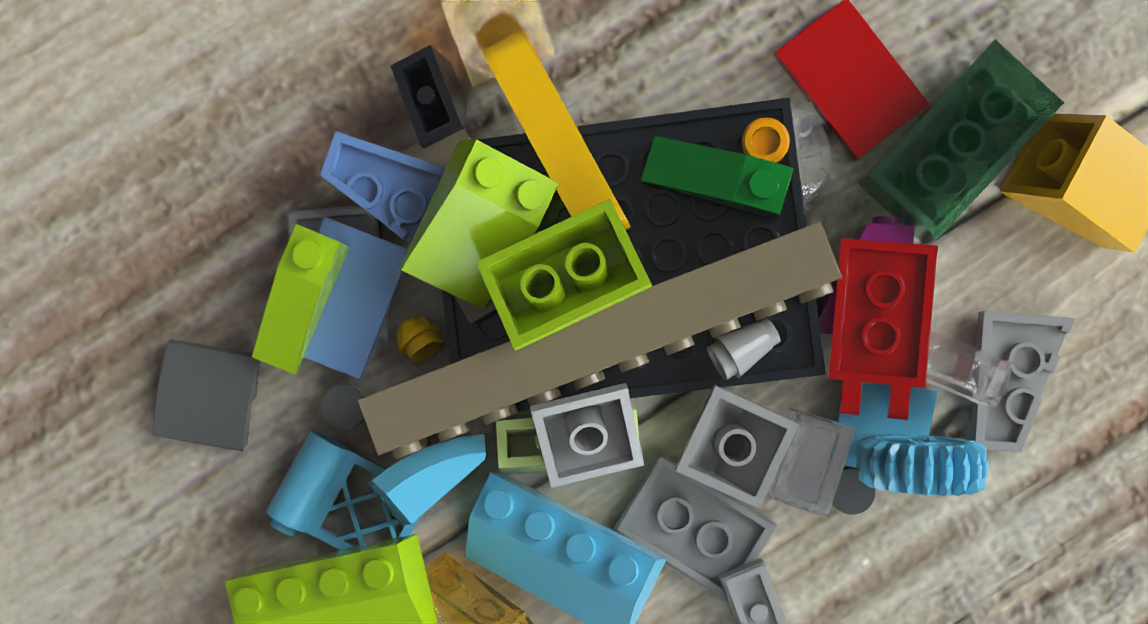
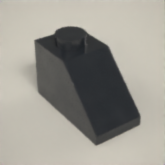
[390,45,467,149]

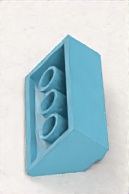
[464,473,667,624]

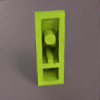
[252,224,350,375]

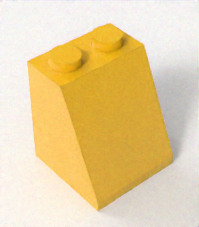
[1000,113,1148,253]

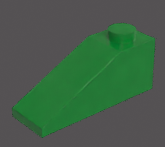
[641,136,794,220]

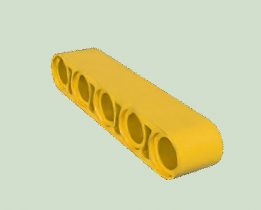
[482,28,631,230]

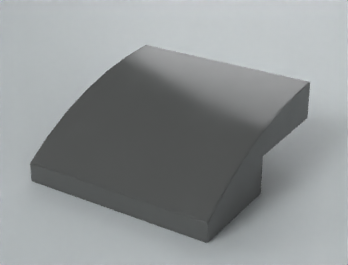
[153,339,260,452]

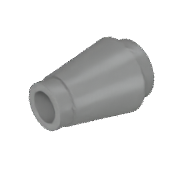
[707,318,781,380]

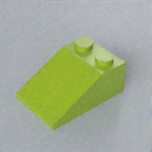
[399,139,559,309]

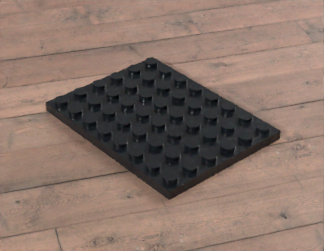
[442,97,826,412]

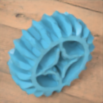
[856,434,989,496]

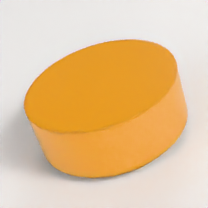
[741,118,790,163]

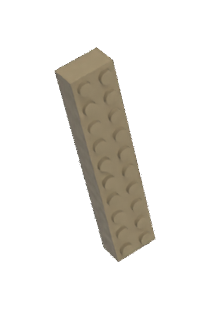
[358,222,842,459]

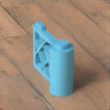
[266,429,419,550]

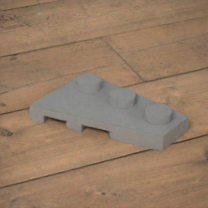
[970,311,1075,452]

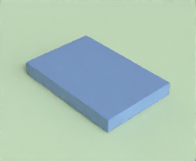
[304,217,408,379]

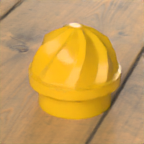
[396,316,443,363]

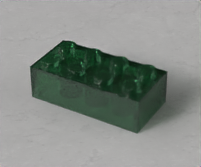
[857,39,1065,244]

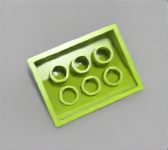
[225,534,438,624]

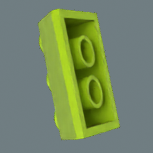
[476,199,652,351]

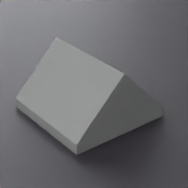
[530,383,644,488]
[674,385,800,509]

